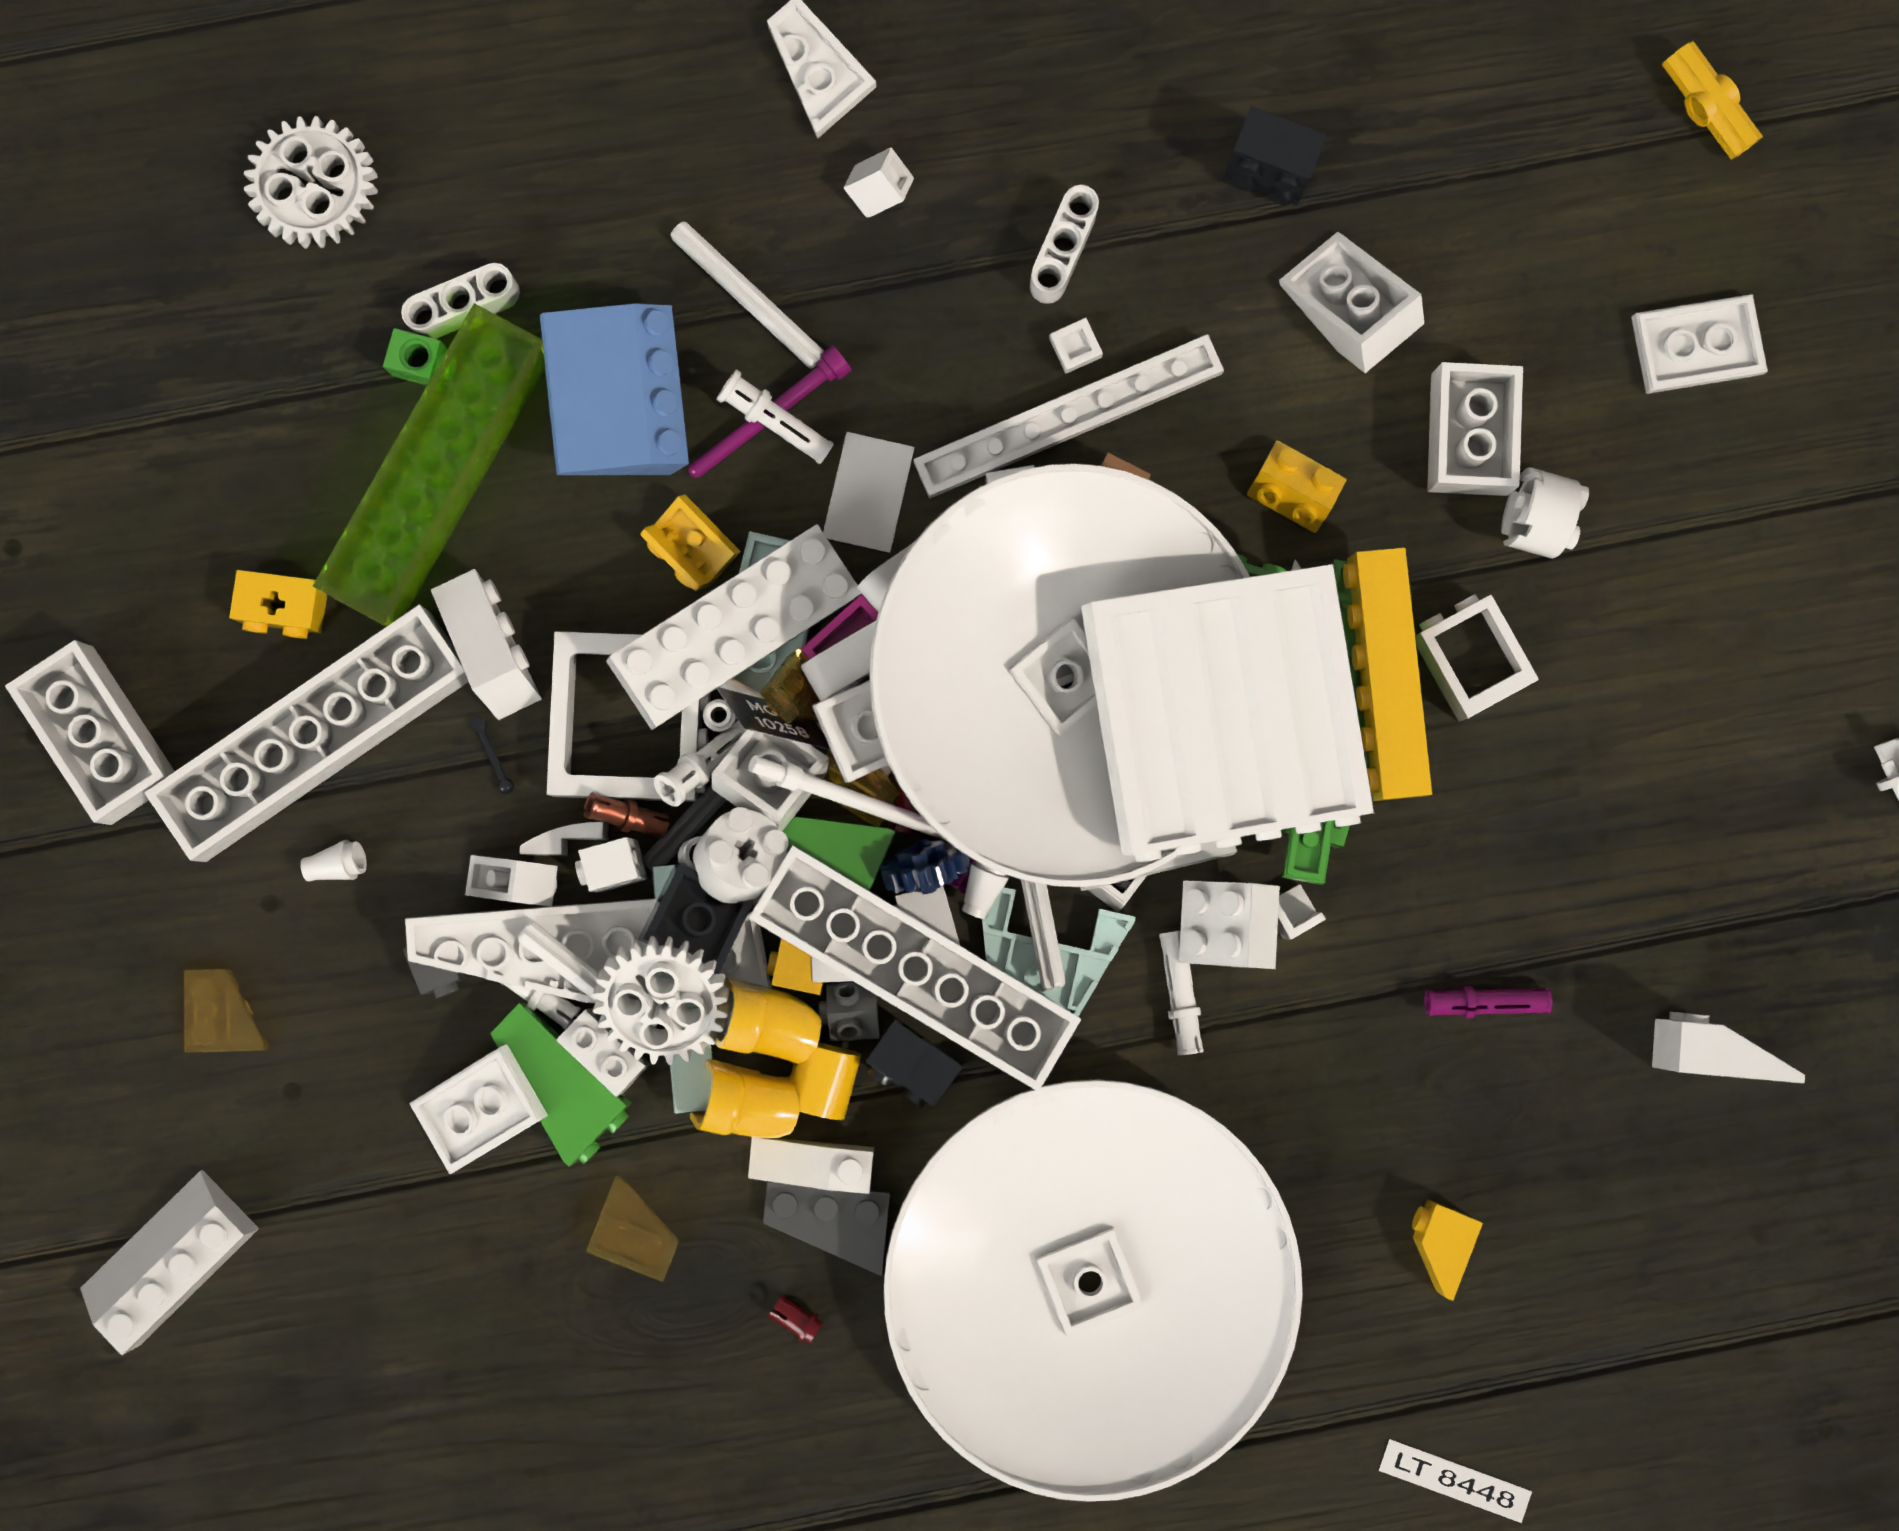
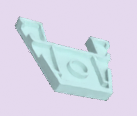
[982,887,1135,1017]

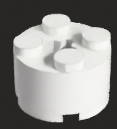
[1501,467,1589,559]
[693,807,788,903]

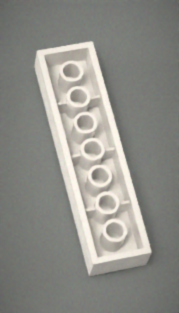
[144,605,469,862]
[749,846,1081,1092]

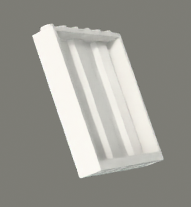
[1081,565,1374,862]

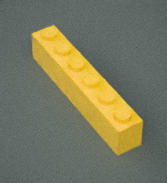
[1343,548,1432,801]

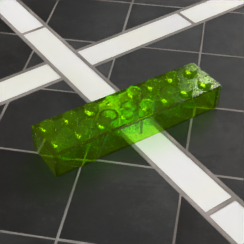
[313,303,545,627]

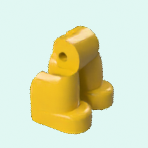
[690,978,861,1138]

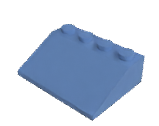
[540,304,689,475]

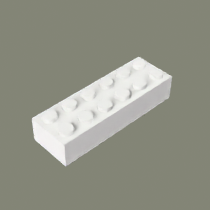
[606,524,861,730]

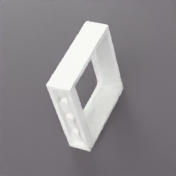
[547,632,710,802]

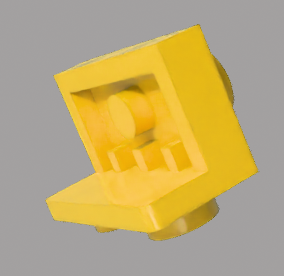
[1247,440,1347,533]
[640,494,741,591]

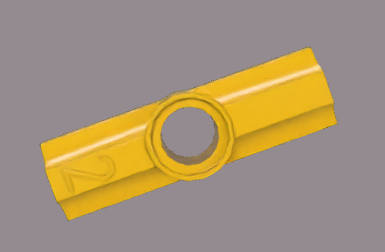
[1662,41,1763,160]

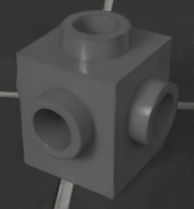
[819,982,879,1042]

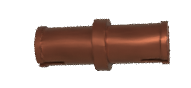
[584,792,669,839]

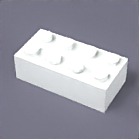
[5,640,175,825]

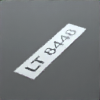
[1379,1439,1532,1523]

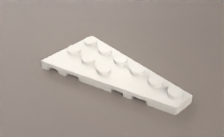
[405,898,662,1004]

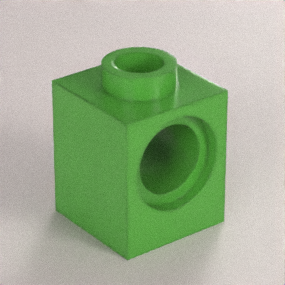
[383,328,451,388]

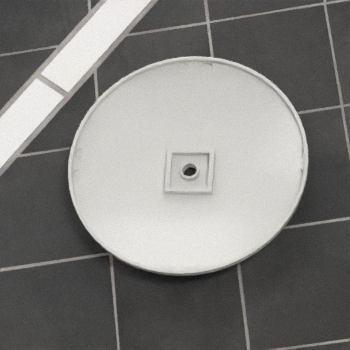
[870,464,1250,887]
[884,1080,1302,1502]

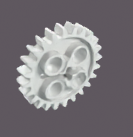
[244,116,378,248]
[592,936,730,1065]

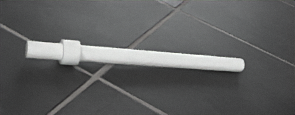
[748,755,947,841]

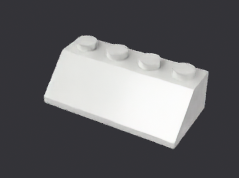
[80,1170,259,1355]

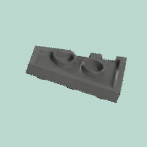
[763,1181,890,1276]

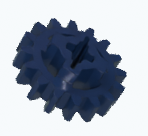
[880,839,971,895]

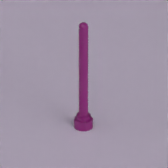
[688,345,852,478]

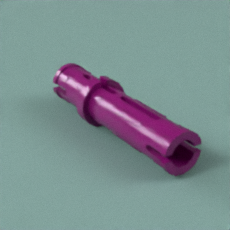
[1424,986,1553,1019]

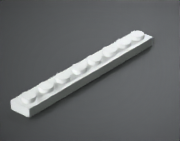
[914,334,1224,499]

